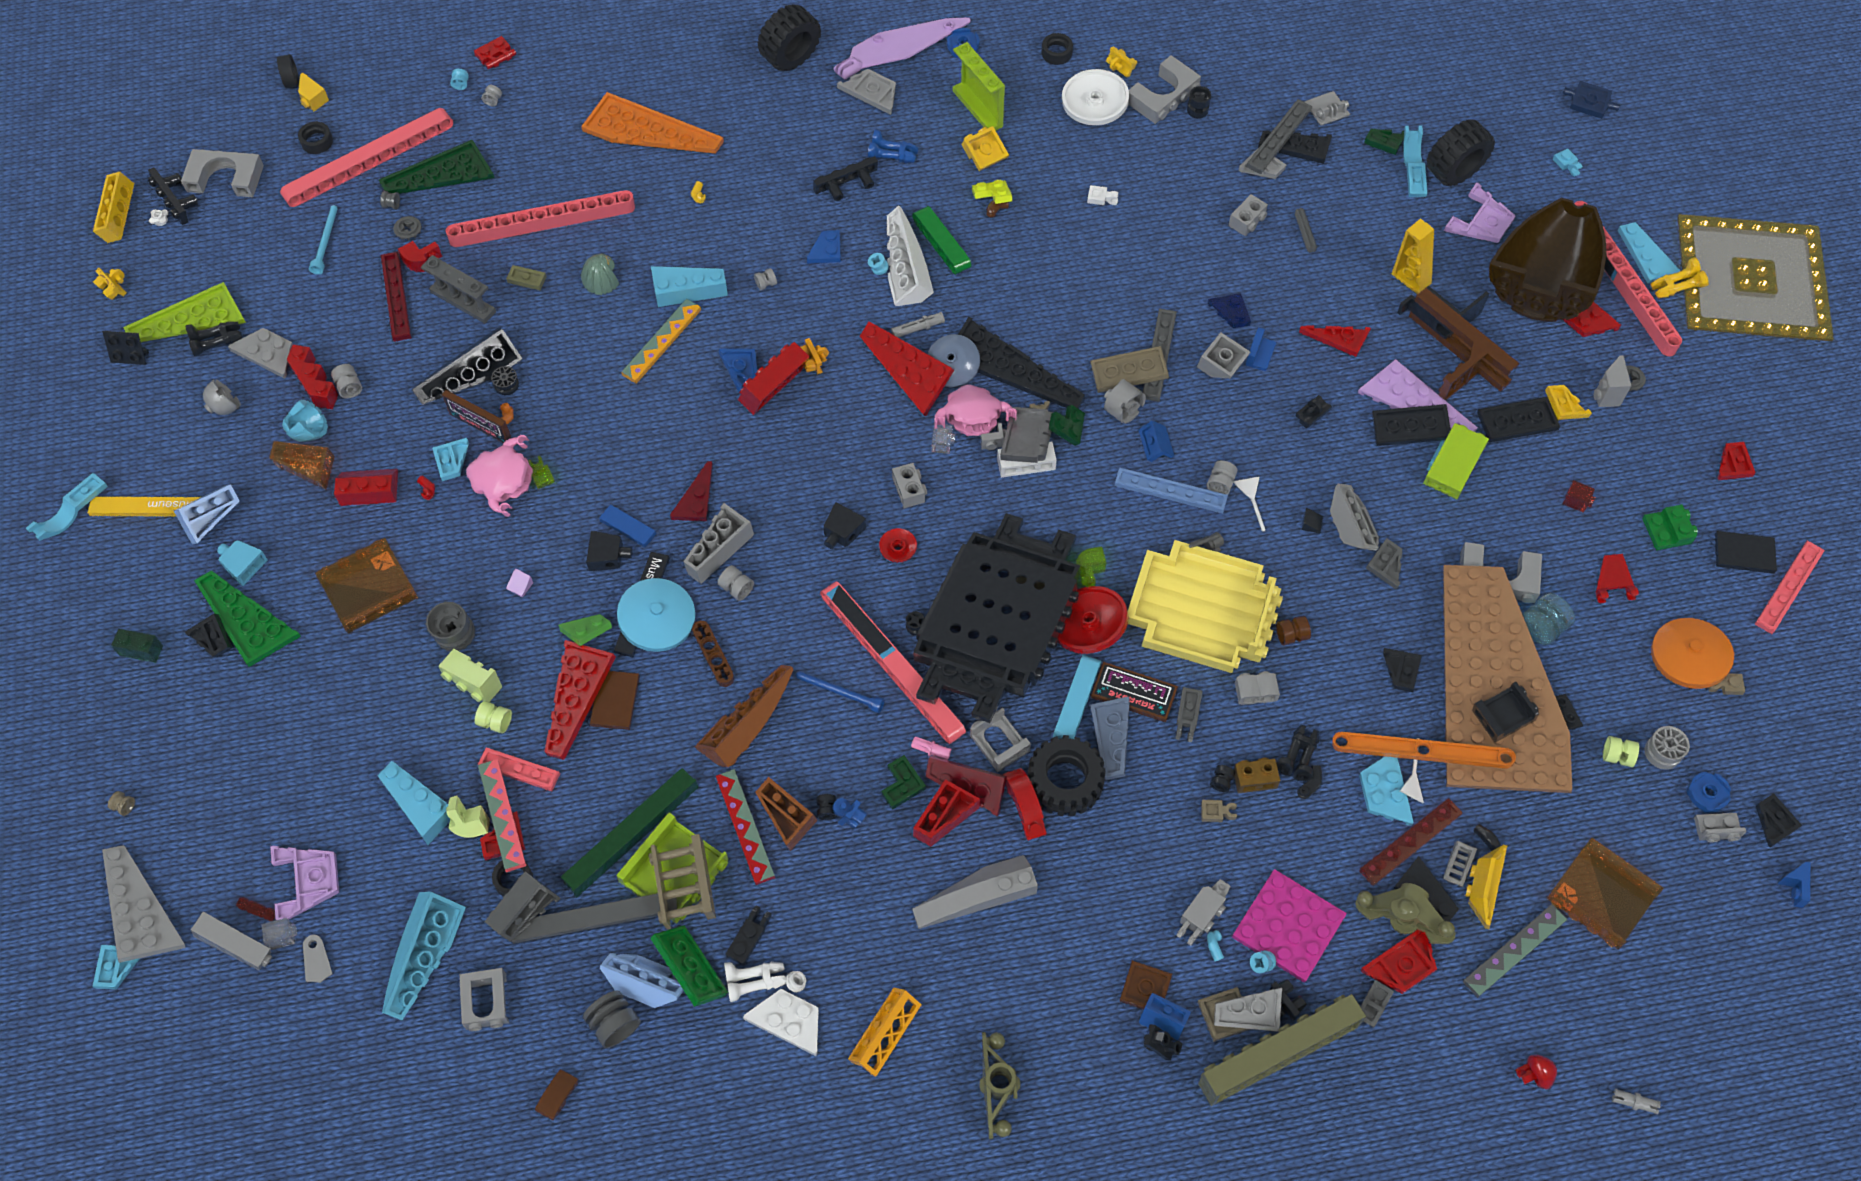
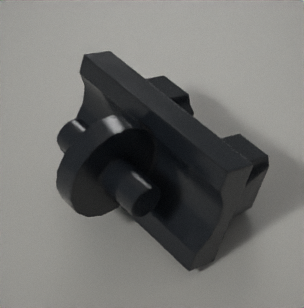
[1295,395,1332,428]
[1269,979,1307,1021]
[1144,1024,1182,1061]

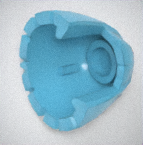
[282,400,328,442]

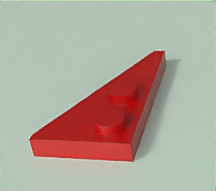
[1299,325,1371,357]

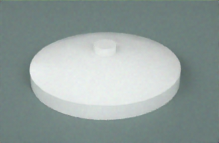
[1062,69,1129,125]

